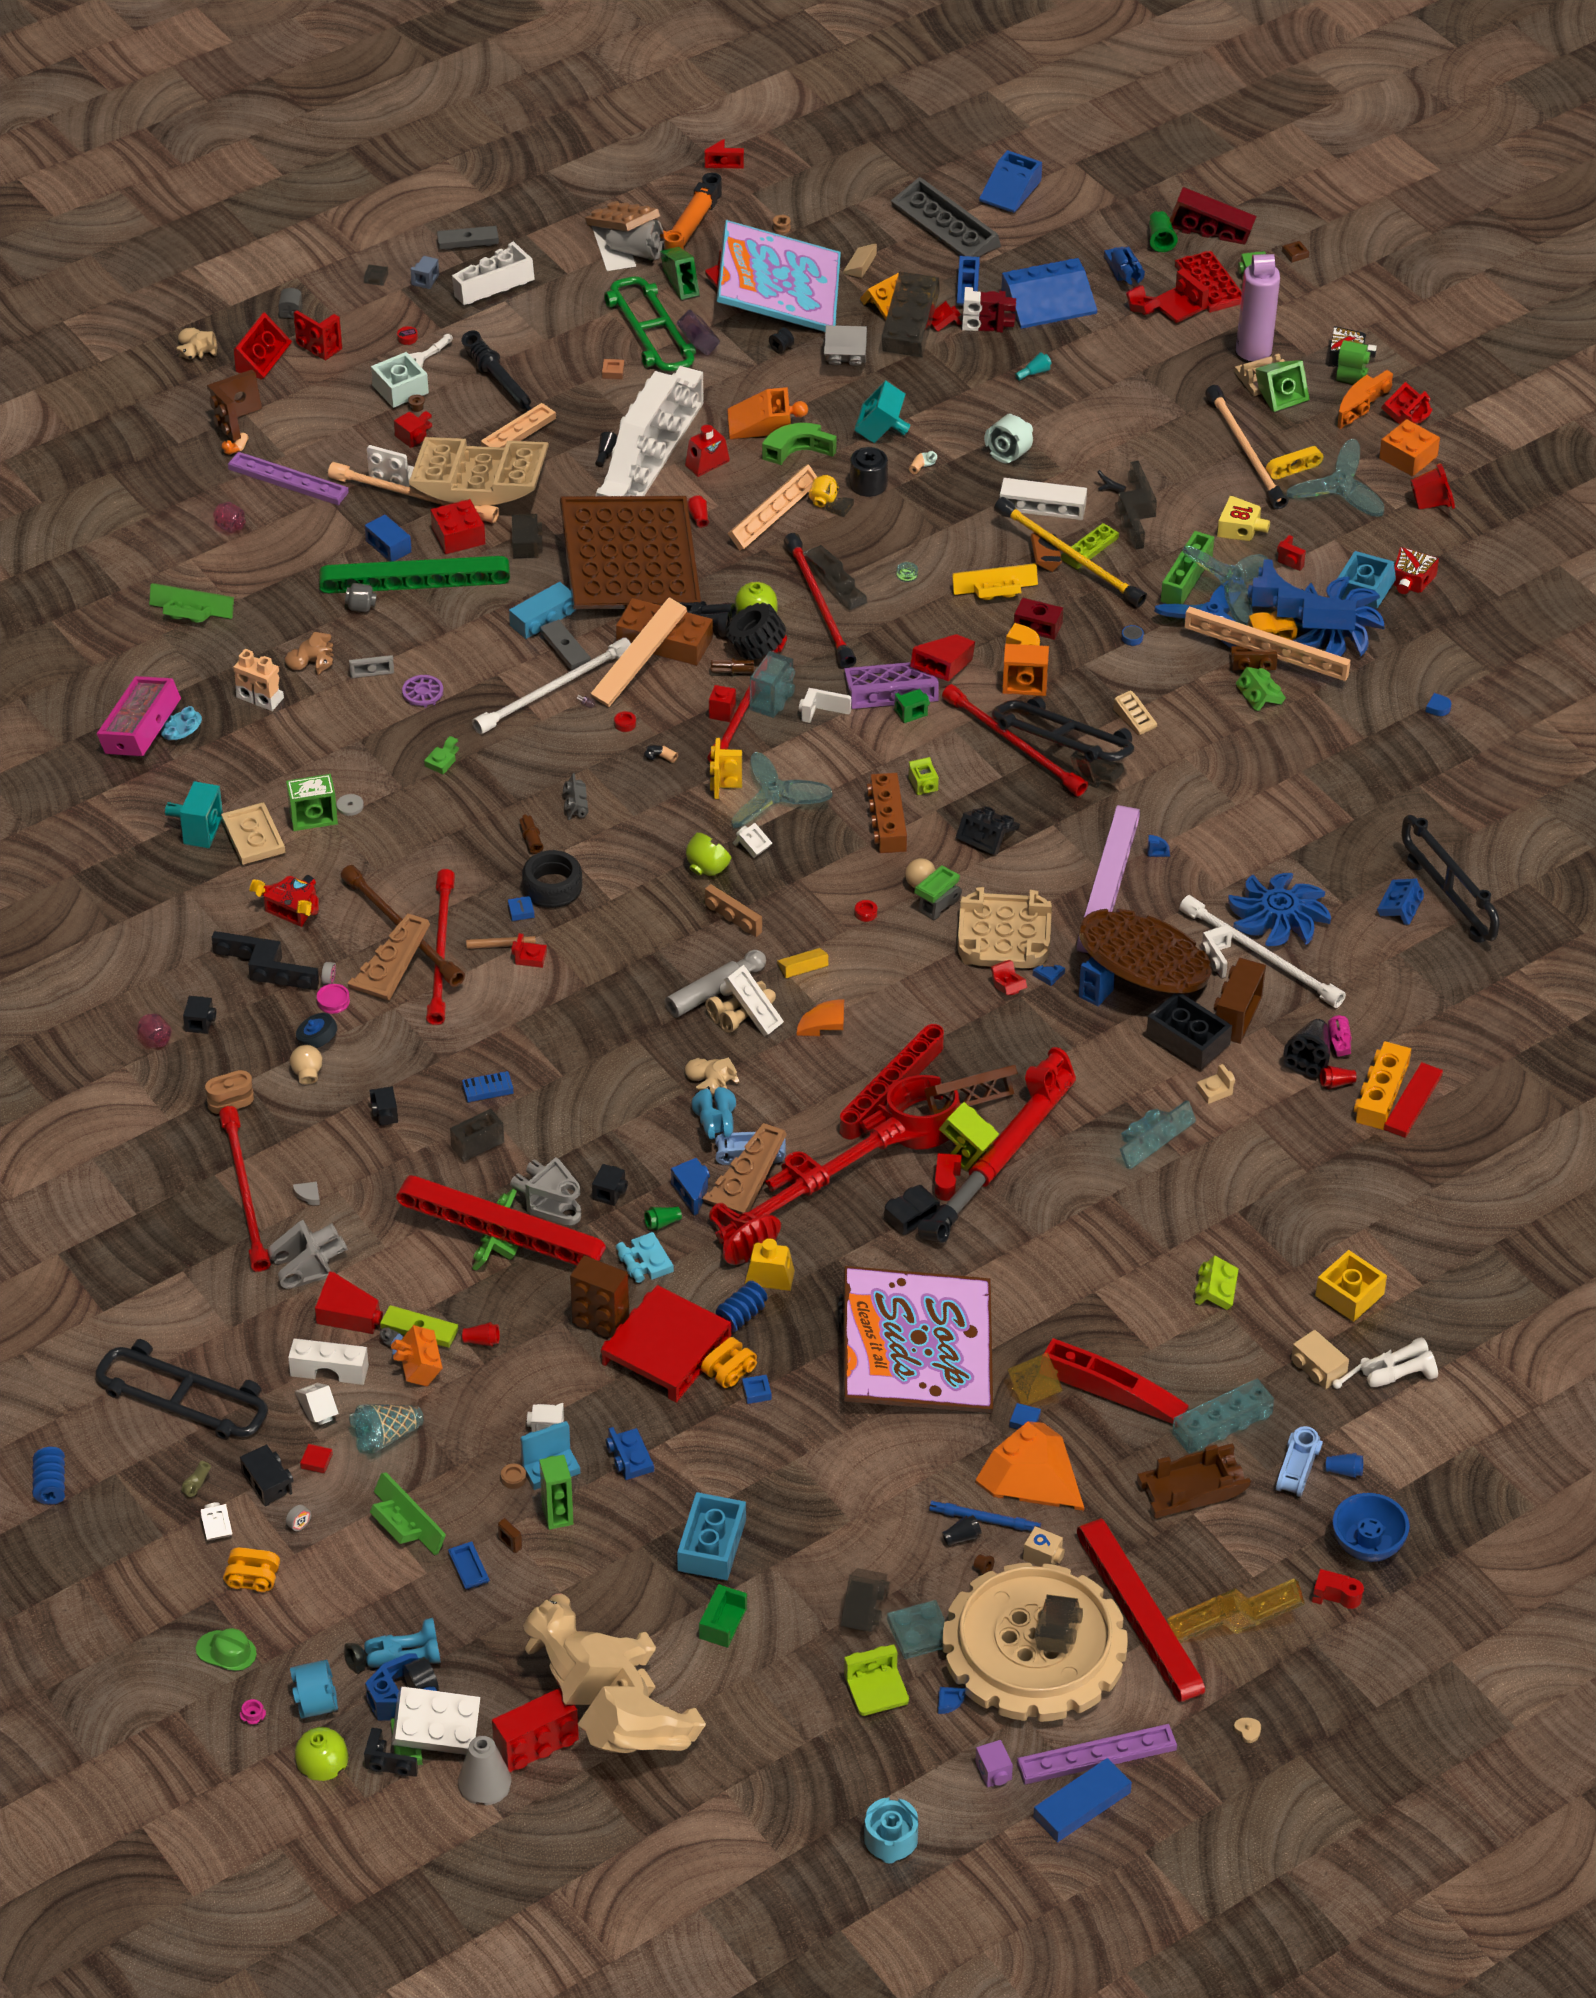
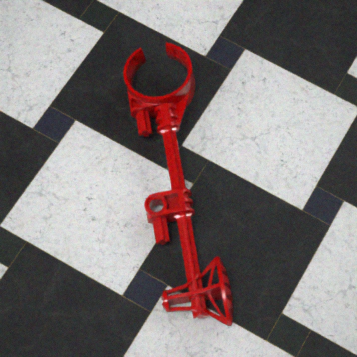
[709,1075,960,1265]

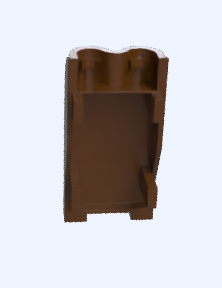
[1137,1443,1251,1518]

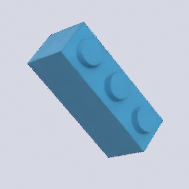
[509,582,576,639]

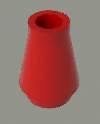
[687,495,709,528]
[1320,1066,1357,1089]
[462,1322,500,1347]

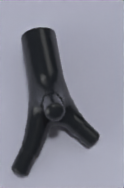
[1097,470,1127,494]

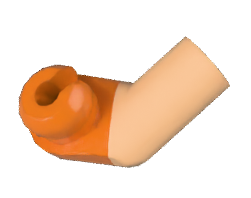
[221,433,248,455]

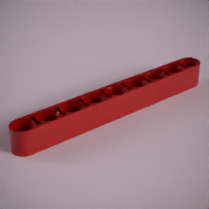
[396,1175,606,1265]
[1077,1518,1205,1703]

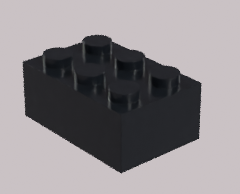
[1146,993,1232,1070]

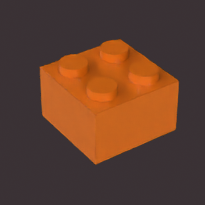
[1379,419,1440,477]
[1002,644,1049,696]

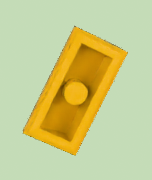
[777,948,829,978]

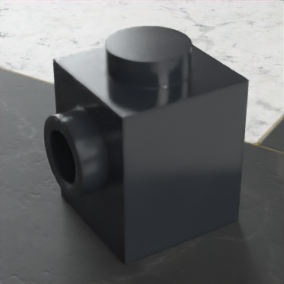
[183,996,217,1034]
[592,1164,628,1206]

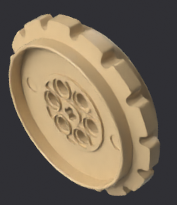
[943,1563,1128,1722]

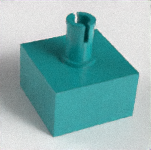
[854,380,910,443]
[165,781,223,848]

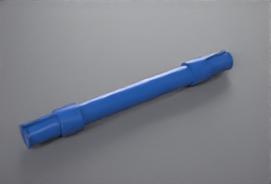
[929,1500,1041,1532]

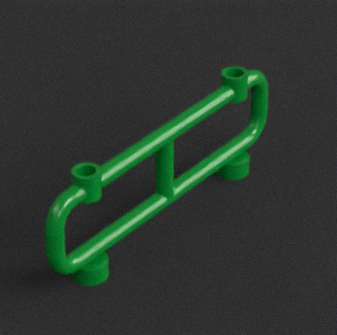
[604,276,696,372]

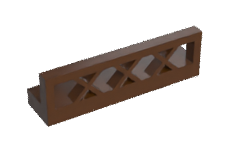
[924,1065,1018,1115]

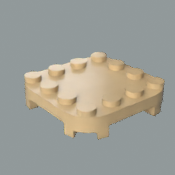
[958,887,1052,968]

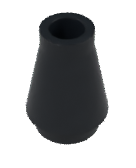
[942,1515,982,1546]

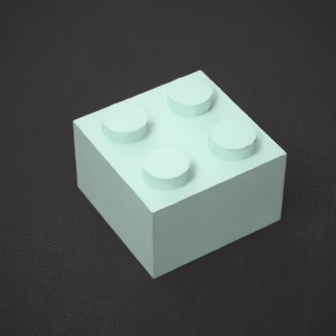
[371,352,429,408]

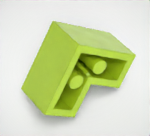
[939,1102,999,1172]

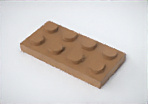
[585,201,660,231]

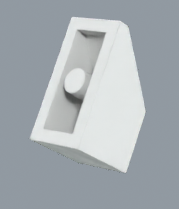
[295,1383,339,1425]

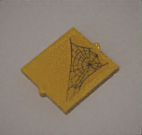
[1007,1353,1063,1406]

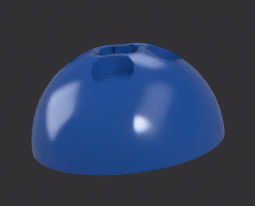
[1333,1493,1409,1562]

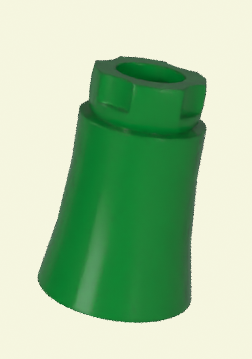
[1149,211,1178,252]

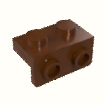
[1231,646,1278,670]

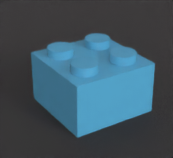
[1337,551,1396,608]

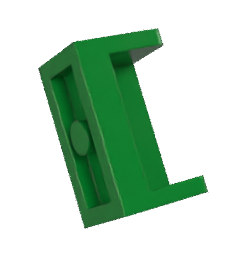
[699,1584,747,1648]

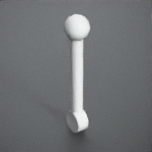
[1332,1358,1370,1389]

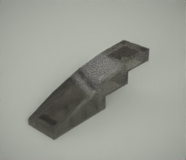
[803,545,867,610]

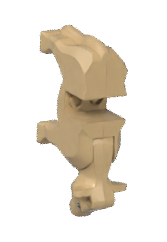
[523,1594,706,1753]

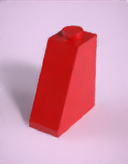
[910,634,975,681]
[315,1271,383,1334]

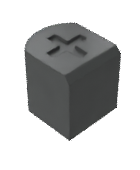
[278,288,303,318]

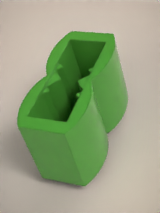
[1337,340,1371,384]

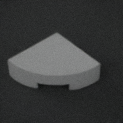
[293,1182,320,1205]

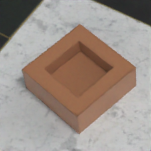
[602,359,624,379]

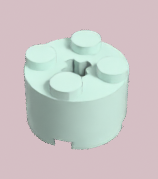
[984,414,1033,463]

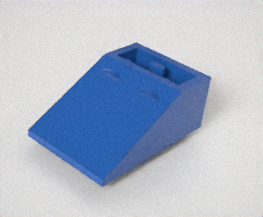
[979,150,1042,213]

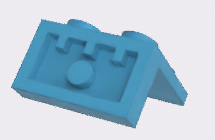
[520,1421,581,1490]

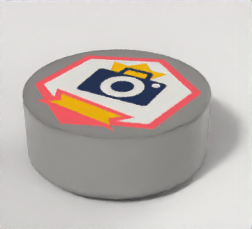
[286,1505,311,1531]

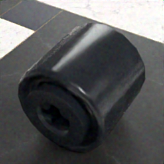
[850,447,888,497]

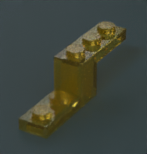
[1167,1578,1305,1643]

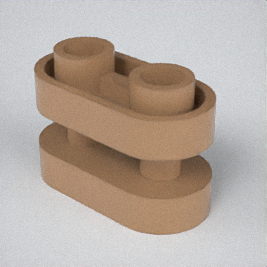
[205,1070,254,1114]

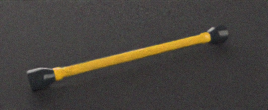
[994,497,1147,607]

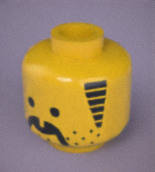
[809,475,839,507]

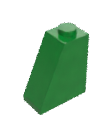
[660,247,700,300]

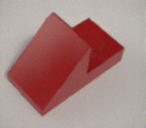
[705,139,744,169]

